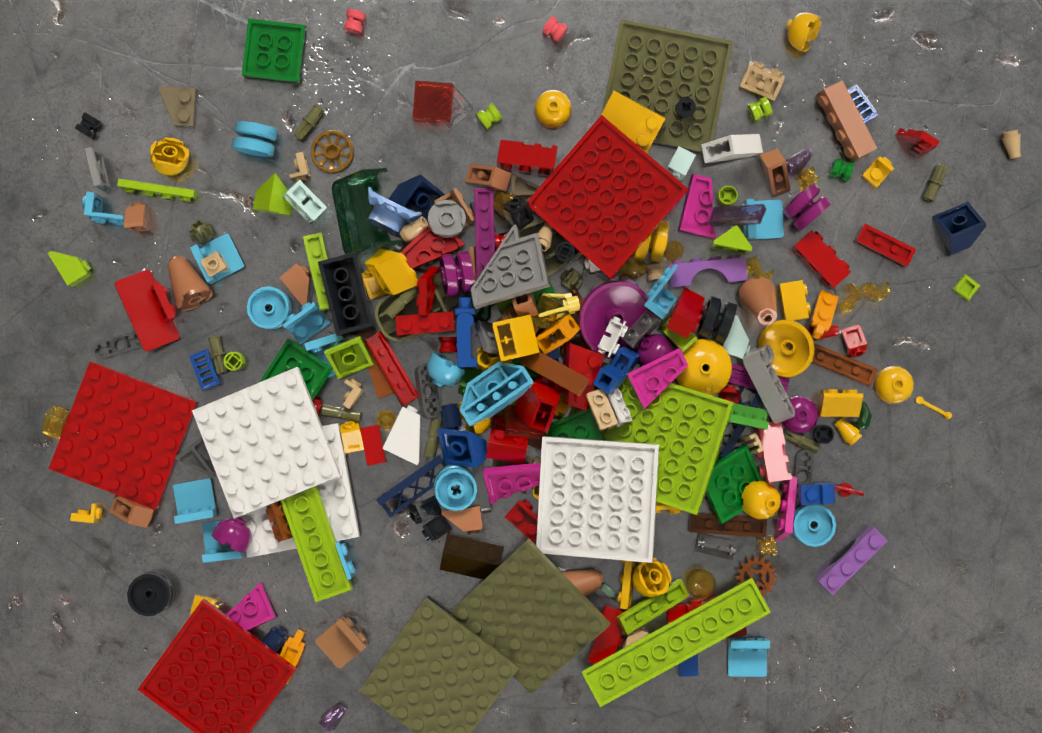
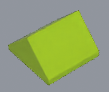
[709,225,752,255]
[324,336,374,379]

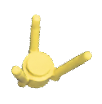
[538,293,580,325]

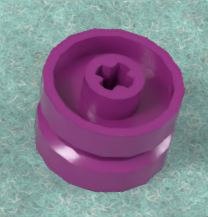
[782,183,831,231]
[439,251,475,297]

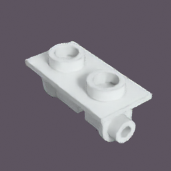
[598,316,628,357]
[605,388,633,428]

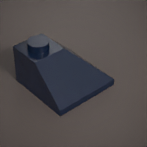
[389,175,445,220]
[933,202,986,255]

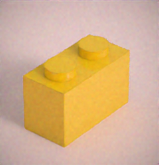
[777,280,811,321]

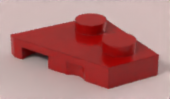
[416,266,439,316]

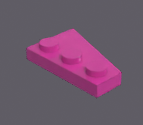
[678,174,716,239]
[627,348,689,409]
[483,463,541,505]
[773,477,797,542]
[226,582,277,631]

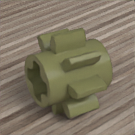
[189,220,214,244]
[560,268,583,291]

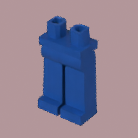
[455,296,477,367]

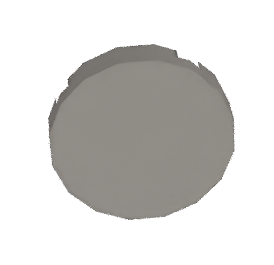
[427,200,466,238]

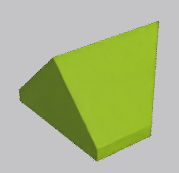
[253,173,292,216]

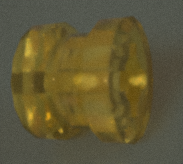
[796,166,820,189]
[493,191,515,211]
[664,241,684,261]
[377,410,397,429]
[758,537,777,557]

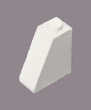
[701,134,763,163]
[382,405,421,465]

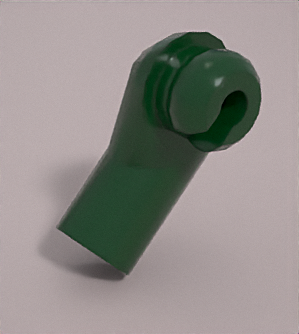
[474,305,491,324]
[855,401,872,430]

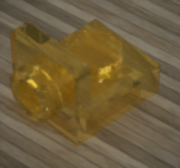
[857,281,890,301]
[41,406,70,439]

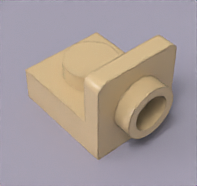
[289,152,311,182]
[200,251,230,277]
[343,378,364,409]

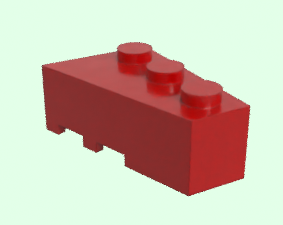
[497,140,558,176]
[562,342,605,411]

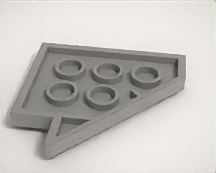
[471,225,550,309]

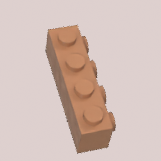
[816,80,878,162]

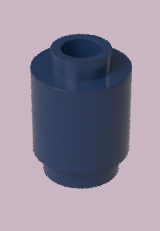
[440,403,462,430]
[262,627,288,653]

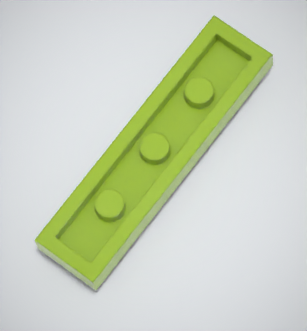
[117,179,198,202]
[303,232,330,311]
[616,579,689,635]

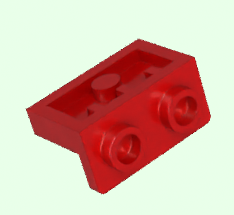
[504,500,538,542]

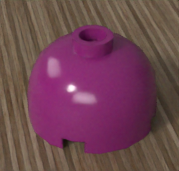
[636,334,676,367]
[781,396,819,434]
[211,517,252,553]

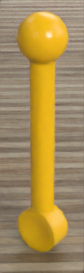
[915,396,952,419]

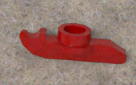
[835,483,865,497]

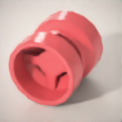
[343,9,366,34]
[542,16,568,43]

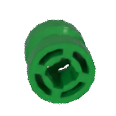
[830,158,854,181]

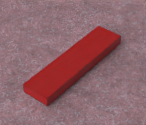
[364,331,418,407]

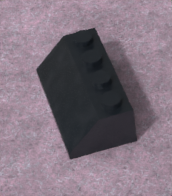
[318,252,376,336]

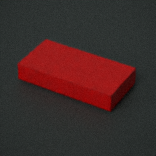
[360,424,387,466]

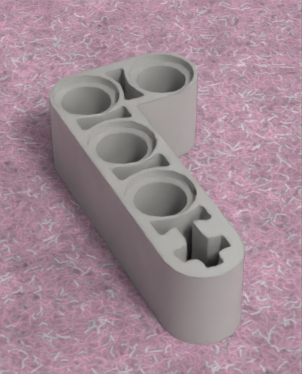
[743,344,795,424]

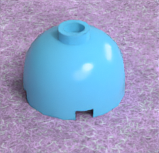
[427,352,466,387]

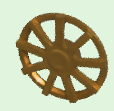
[311,130,354,173]

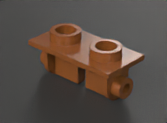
[266,501,293,542]

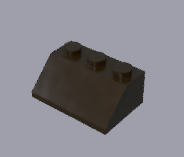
[440,532,504,580]

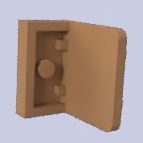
[315,615,368,668]

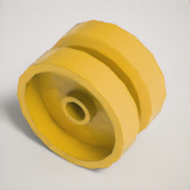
[634,221,669,263]

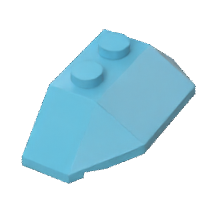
[460,362,534,426]

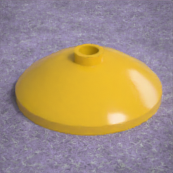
[758,320,814,377]
[676,339,732,396]

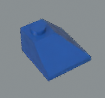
[437,428,487,468]

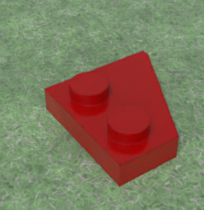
[895,128,940,154]

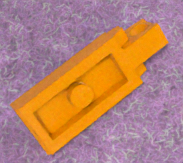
[810,290,839,340]
[280,629,305,684]

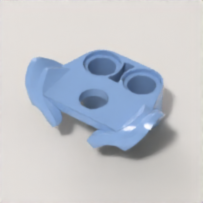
[367,187,422,236]

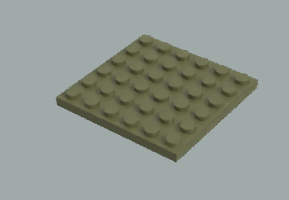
[602,19,733,153]
[451,538,611,694]
[359,597,520,733]

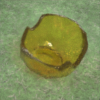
[619,259,647,279]
[685,567,716,599]

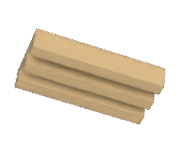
[737,433,764,455]

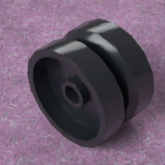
[697,296,737,345]
[127,571,175,616]

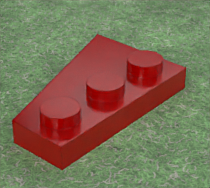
[400,226,465,270]

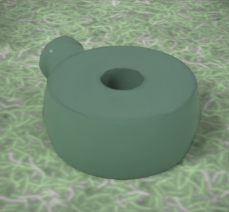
[600,583,618,602]

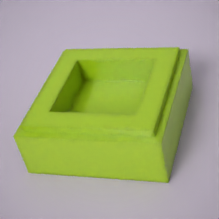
[952,274,981,301]

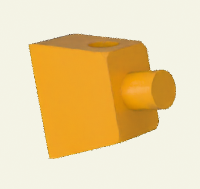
[536,314,580,355]

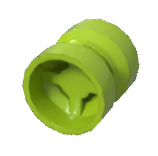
[747,97,773,122]
[476,103,502,129]
[716,186,738,207]
[224,352,246,371]

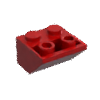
[514,382,562,433]
[486,415,530,464]

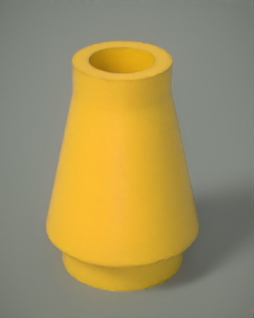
[834,417,862,446]

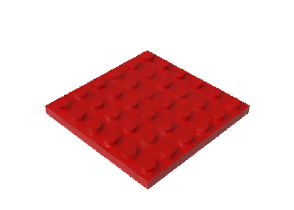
[527,115,689,279]
[48,361,198,510]
[137,599,297,733]

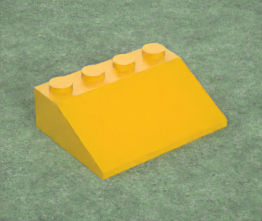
[600,90,665,153]

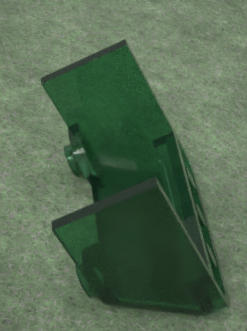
[332,168,402,255]

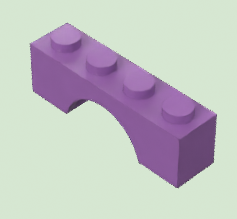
[667,254,748,289]
[815,526,888,595]

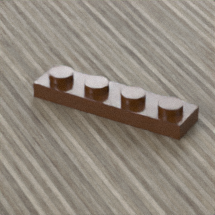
[688,513,767,537]

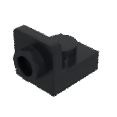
[503,196,534,230]
[409,496,442,524]
[422,513,453,542]

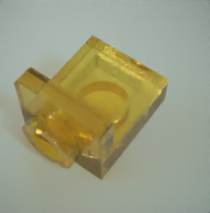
[746,256,775,280]
[836,283,861,313]
[532,295,561,328]

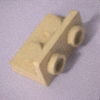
[740,61,785,101]
[585,389,618,432]

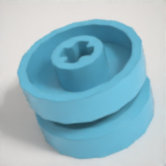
[231,121,278,157]
[247,286,293,330]
[434,465,477,511]
[792,504,836,547]

